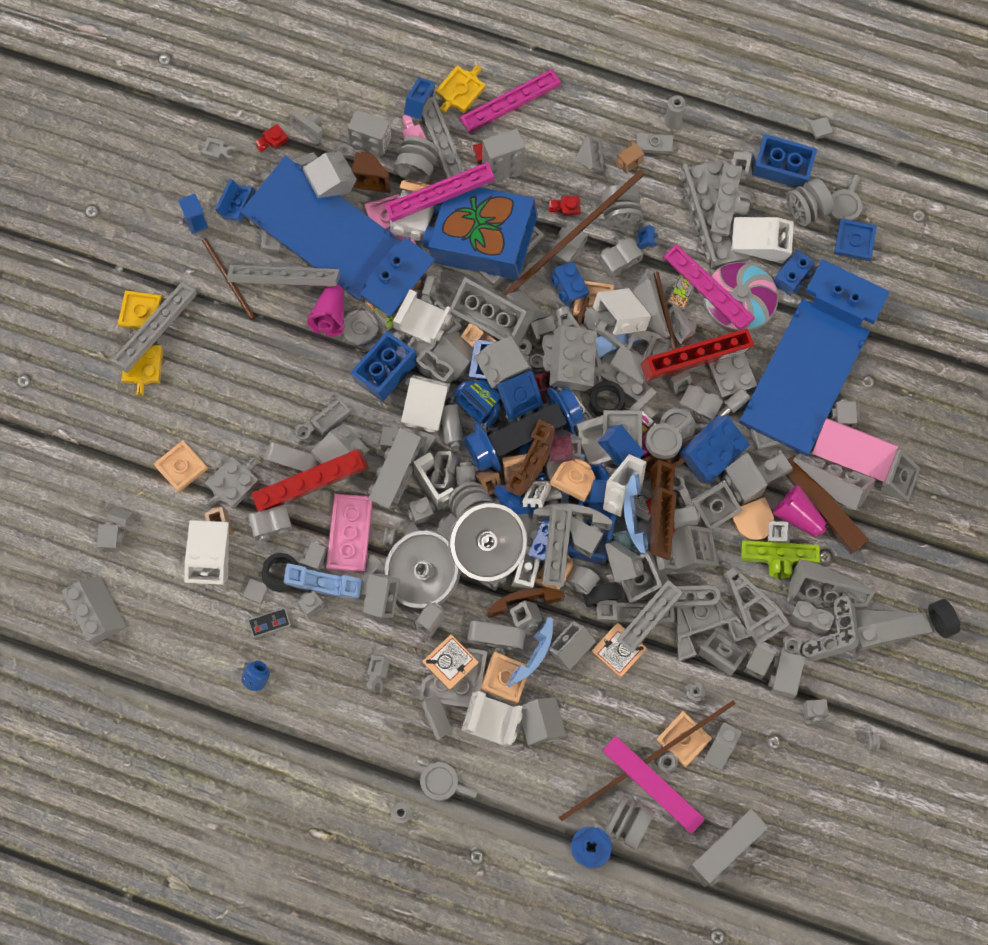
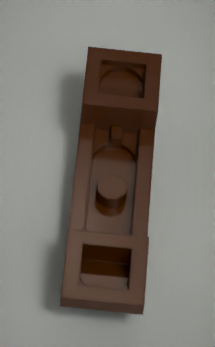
[504,419,555,496]
[487,588,565,618]

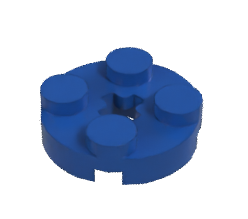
[571,827,611,869]

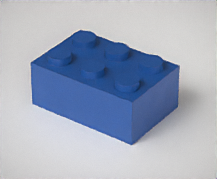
[752,134,817,187]
[350,331,418,402]
[678,415,750,483]
[567,498,616,566]

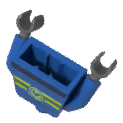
[445,379,501,435]

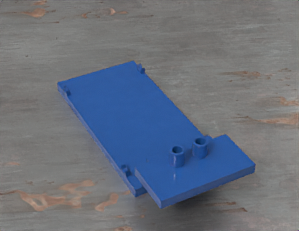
[240,155,435,318]
[739,259,890,457]

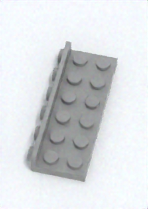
[679,160,750,269]

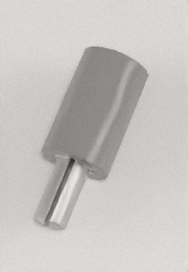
[717,388,751,416]

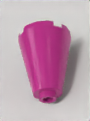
[307,284,345,337]
[772,485,827,537]

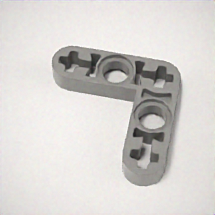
[802,596,859,661]

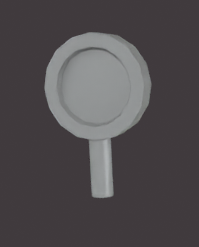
[829,175,863,223]
[660,408,708,440]
[645,417,693,459]
[420,762,478,801]

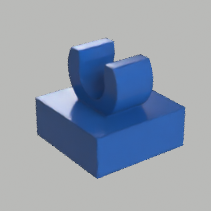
[637,225,658,250]

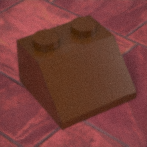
[352,152,390,193]

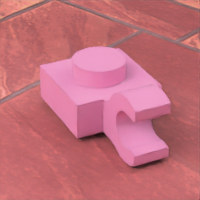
[402,115,426,139]

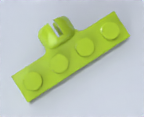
[741,540,820,579]

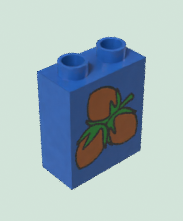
[423,187,538,280]

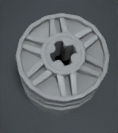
[394,136,439,183]
[787,178,834,226]
[601,184,643,229]
[449,482,494,519]
[605,795,655,850]

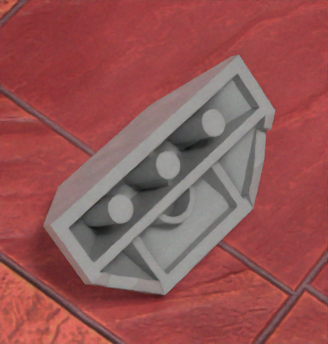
[633,269,670,340]

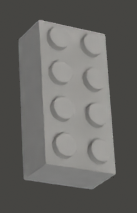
[450,277,535,345]
[368,428,428,509]
[688,809,768,887]

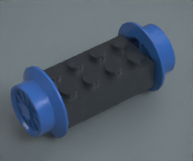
[464,387,584,472]

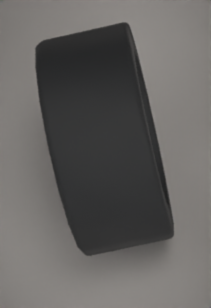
[590,381,625,417]
[261,553,298,592]
[583,582,622,607]
[928,599,961,638]

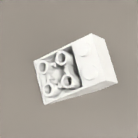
[731,217,794,264]
[184,520,229,585]

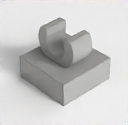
[670,371,691,395]

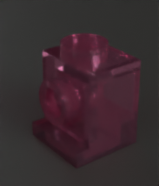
[549,433,574,462]

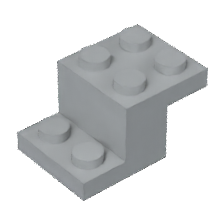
[656,525,719,573]

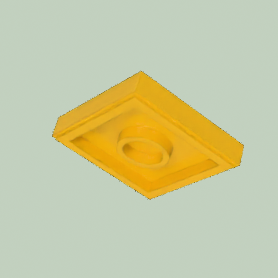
[118,290,162,330]

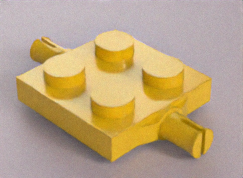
[435,65,486,113]
[121,345,163,396]

